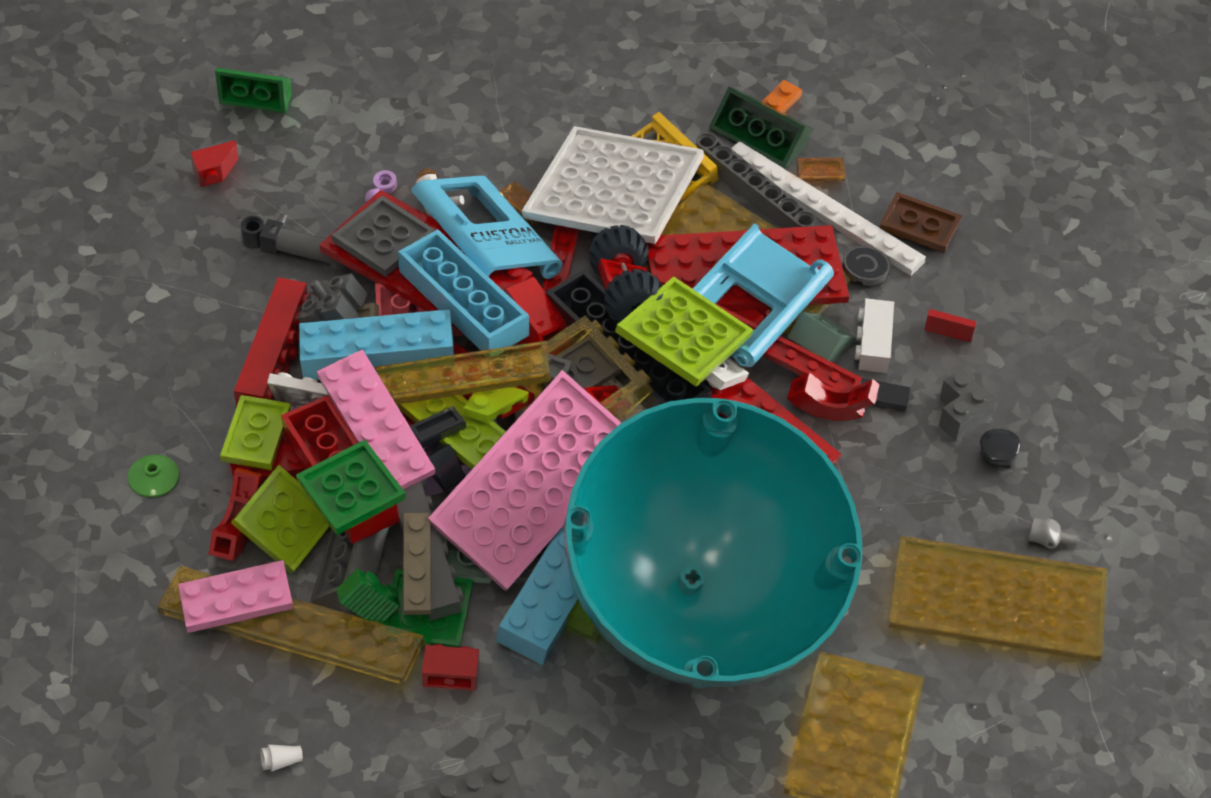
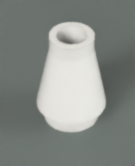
[260,744,303,772]

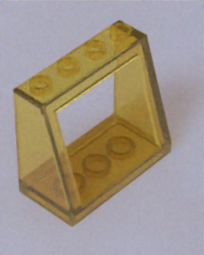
[510,316,654,421]

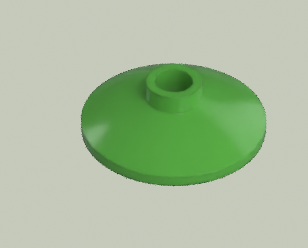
[128,454,179,498]

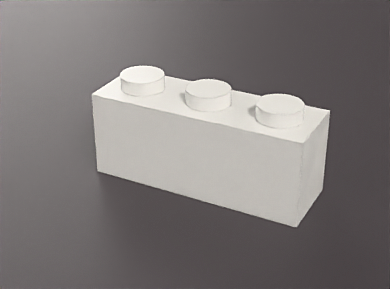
[855,298,894,373]

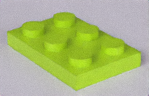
[220,395,291,470]

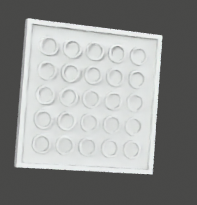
[522,126,704,244]

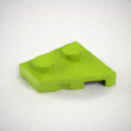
[463,377,529,423]

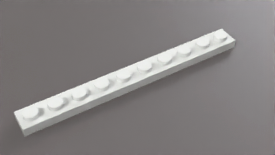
[731,141,926,276]

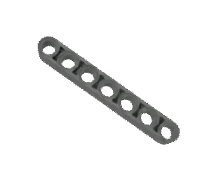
[696,133,816,228]

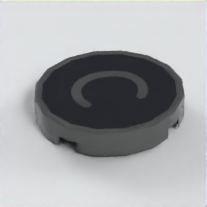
[842,246,890,286]

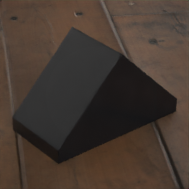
[424,442,466,492]

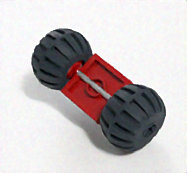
[589,225,663,324]

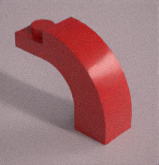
[787,372,879,421]
[208,468,262,561]

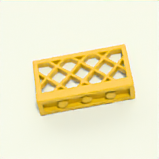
[631,112,719,202]

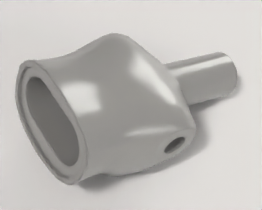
[1028,517,1078,549]

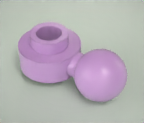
[365,170,397,202]

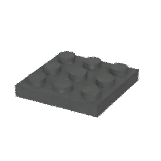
[332,196,435,277]

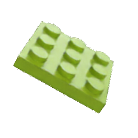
[231,465,329,574]

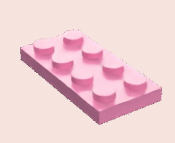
[178,560,294,633]

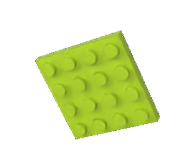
[615,277,753,386]

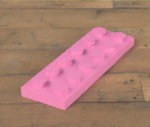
[317,349,436,489]

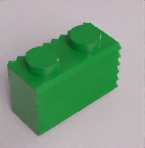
[337,568,401,628]

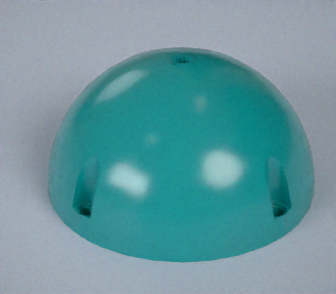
[563,398,862,688]

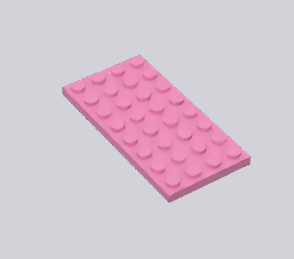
[427,370,621,591]

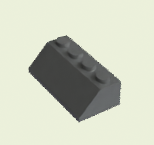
[310,527,389,610]

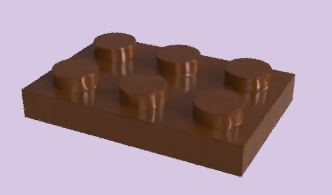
[879,192,962,253]

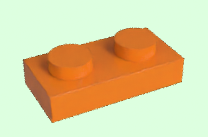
[762,80,802,113]

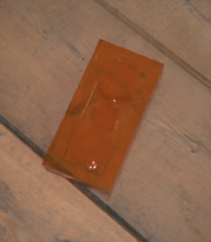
[797,157,846,181]
[499,181,534,223]

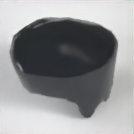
[980,429,1021,468]

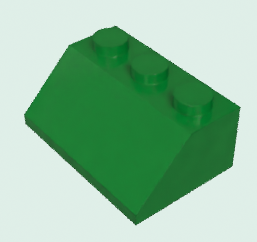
[215,68,292,113]

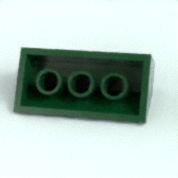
[709,87,814,168]

